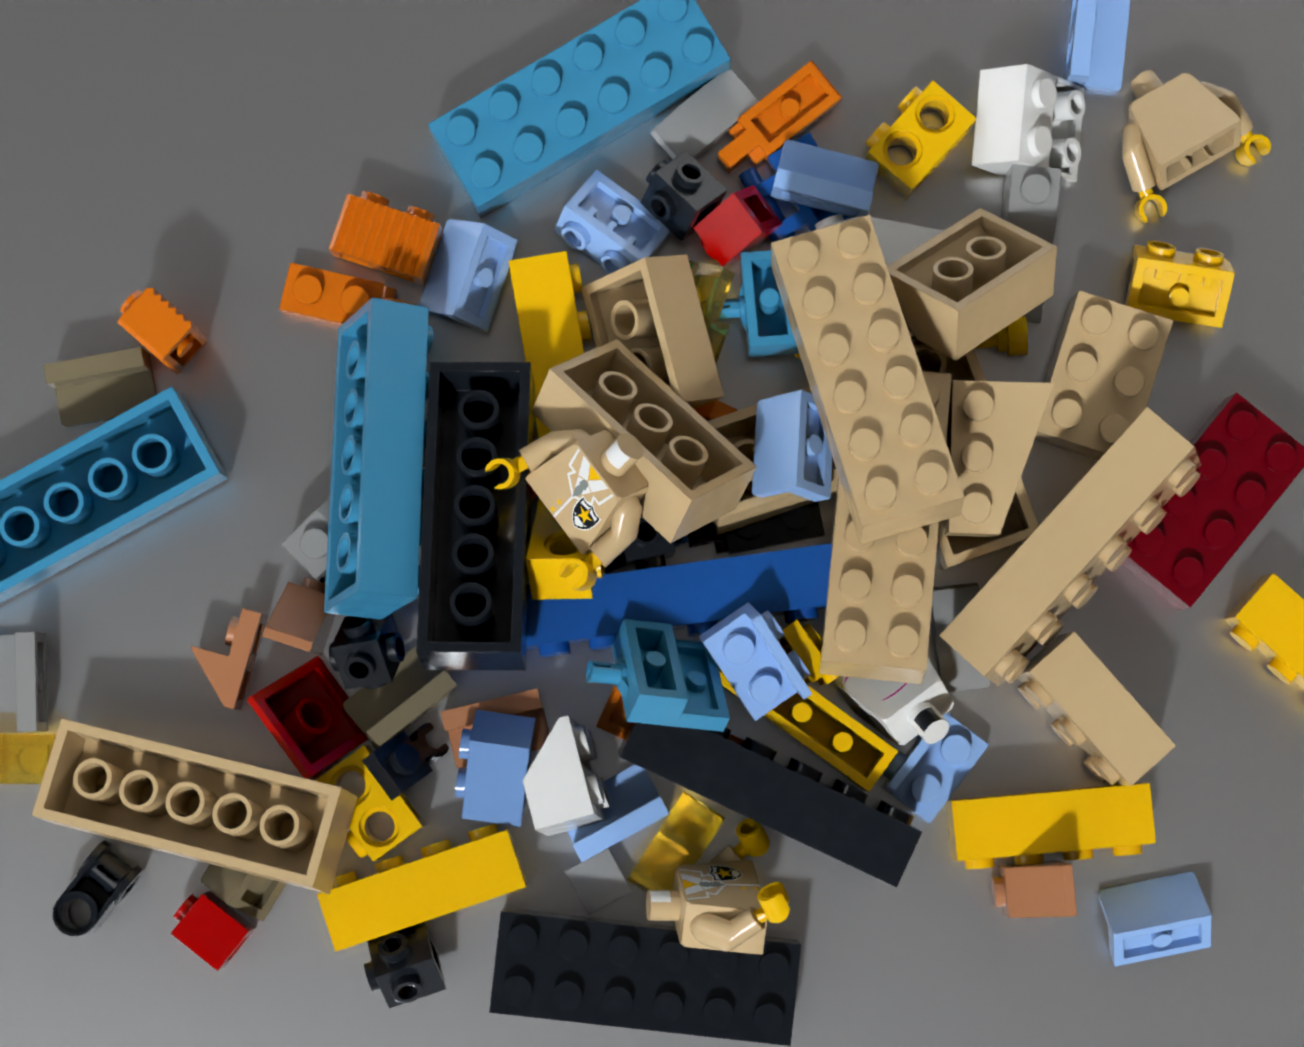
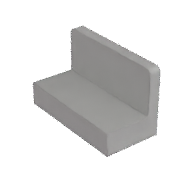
[0,632,48,733]

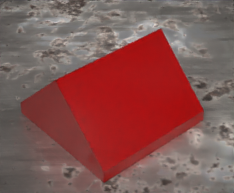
[247,656,368,780]

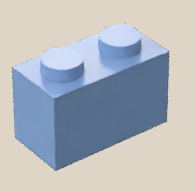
[455,710,536,827]

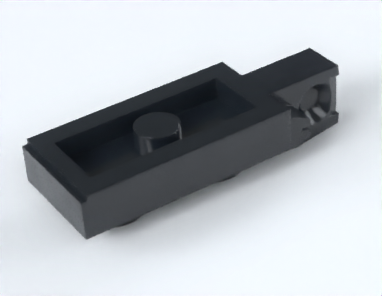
[687,502,825,555]

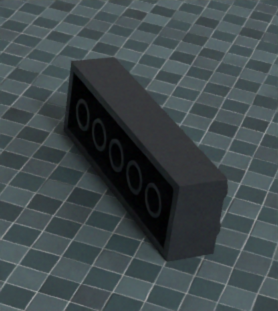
[416,362,535,671]
[618,722,922,887]
[489,908,801,1046]

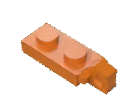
[717,60,842,173]
[279,262,417,326]

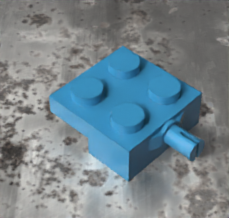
[709,250,799,358]
[585,619,730,732]

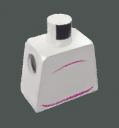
[833,657,954,745]

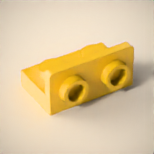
[1124,240,1235,328]
[778,620,839,686]

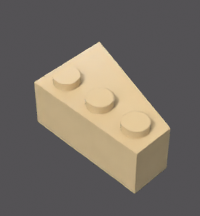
[944,380,1055,537]

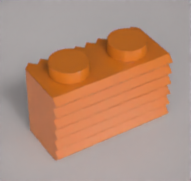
[328,191,443,286]
[117,288,207,374]

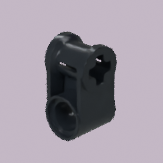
[52,840,144,936]

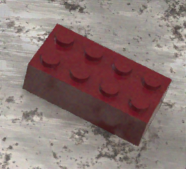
[1122,392,1304,610]

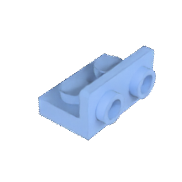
[554,169,671,274]
[698,602,812,721]
[881,711,989,824]

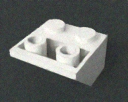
[972,64,1085,183]
[522,715,610,836]

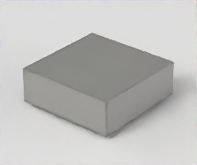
[565,848,632,915]

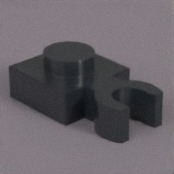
[362,723,449,801]

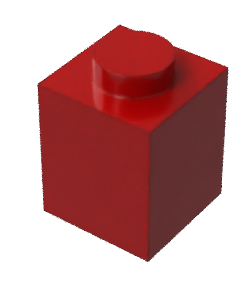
[693,185,783,267]
[170,891,256,971]

